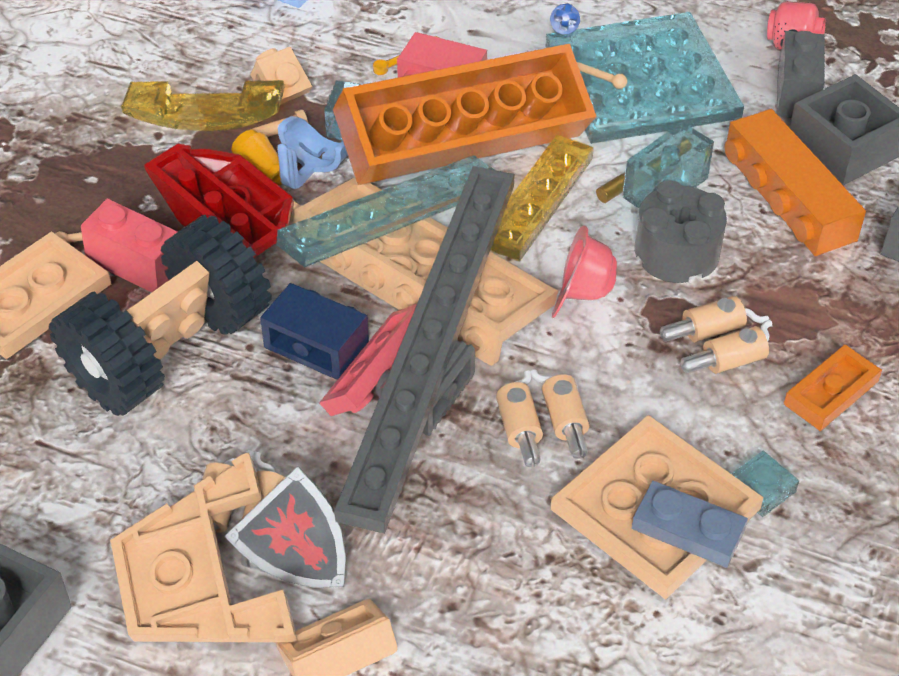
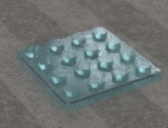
[546,12,744,144]

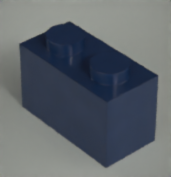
[260,283,369,380]

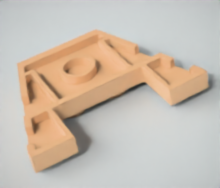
[110,453,297,643]

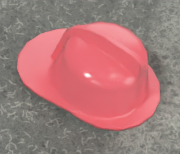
[552,225,617,318]

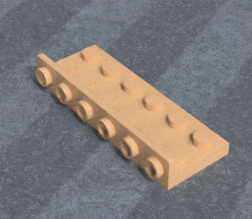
[292,177,558,366]

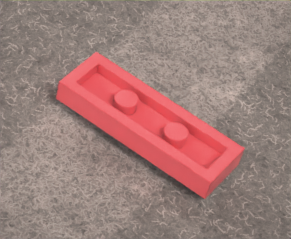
[319,304,417,416]

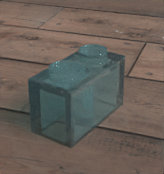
[622,122,714,209]

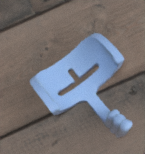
[277,116,348,189]

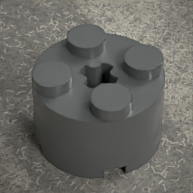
[634,180,727,283]

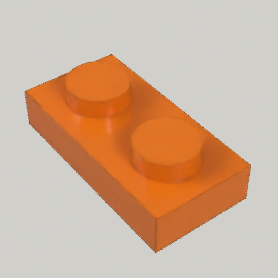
[783,344,882,431]

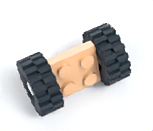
[49,215,272,416]

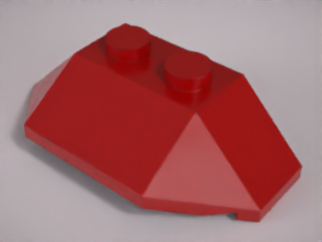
[144,143,294,258]

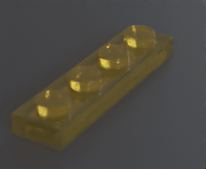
[490,134,594,262]

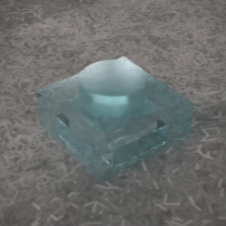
[732,450,800,517]

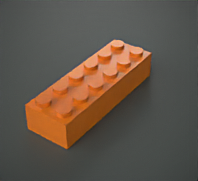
[333,43,597,185]

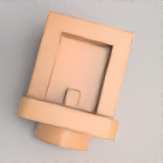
[250,47,312,106]

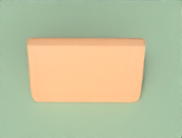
[275,599,397,676]

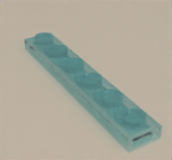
[276,155,495,268]

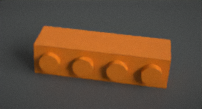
[724,108,866,256]

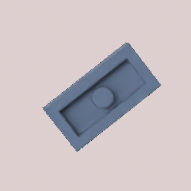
[632,481,748,568]

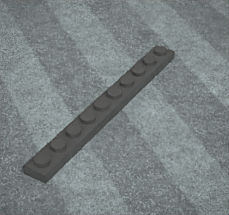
[334,166,515,534]

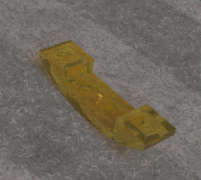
[121,80,285,131]

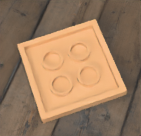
[551,415,764,600]

